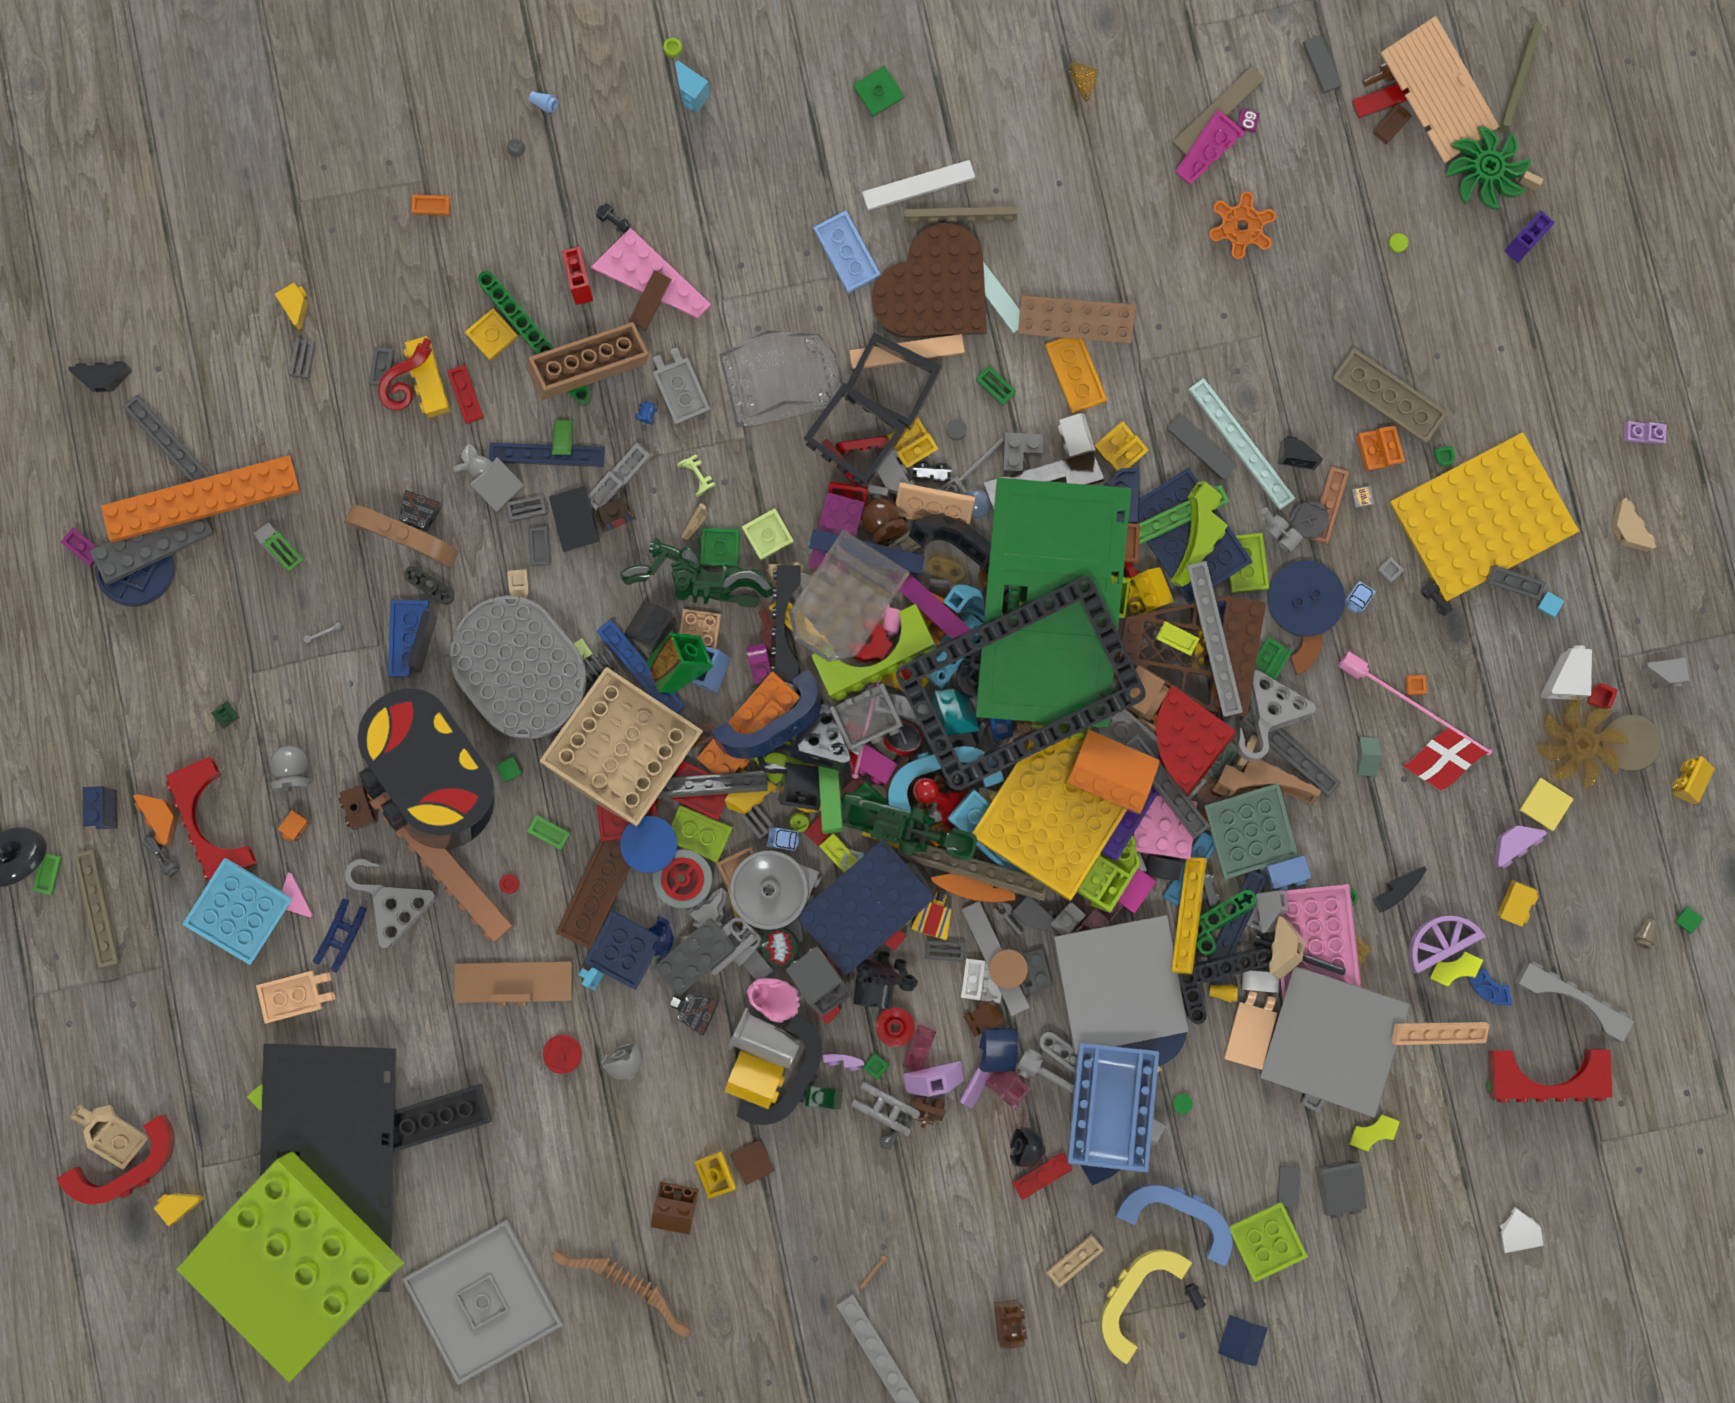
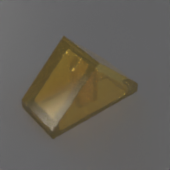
[1069,62,1099,103]

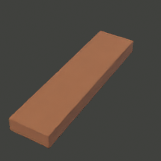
[1310,466,1349,544]

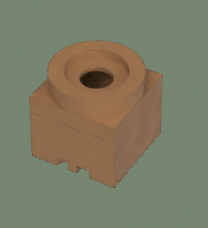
[1126,665,1170,721]

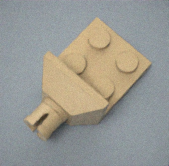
[71,1105,148,1170]

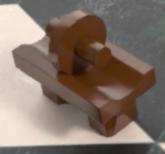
[910,1095,946,1128]

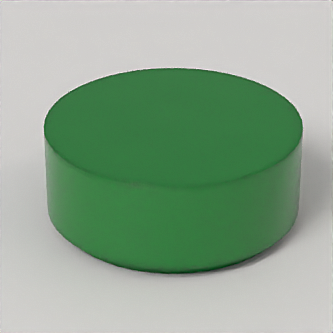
[1172,1094,1193,1114]

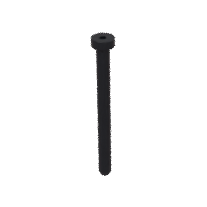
[1254,933,1346,975]

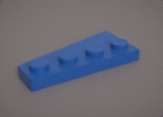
[388,600,430,677]

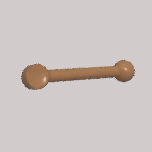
[859,1255,887,1290]

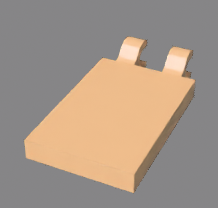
[256,971,336,1024]
[1223,990,1277,1070]

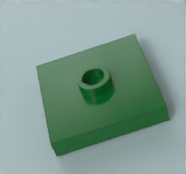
[853,66,905,117]

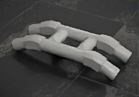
[851,1082,920,1136]

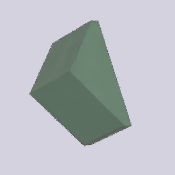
[1357,737,1382,777]

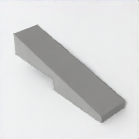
[589,443,653,511]

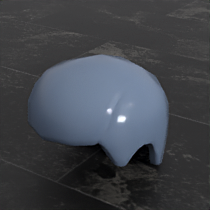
[966,490,992,519]

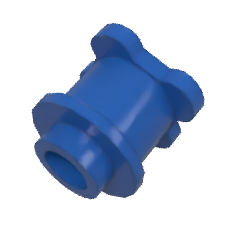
[635,401,658,425]

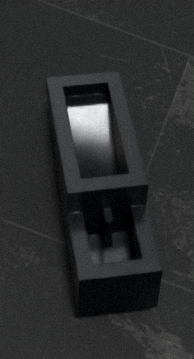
[1372,866,1427,913]

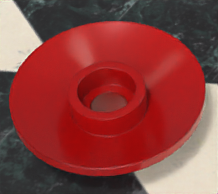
[876,1007,915,1047]

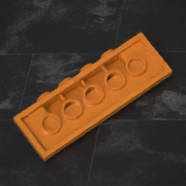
[697,672,801,774]

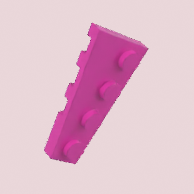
[1174,110,1245,184]

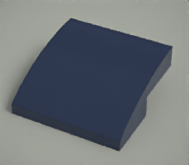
[979,1028,1018,1072]

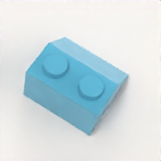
[675,60,710,113]

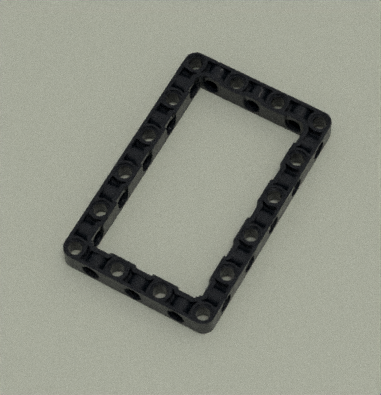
[896,576,1146,790]

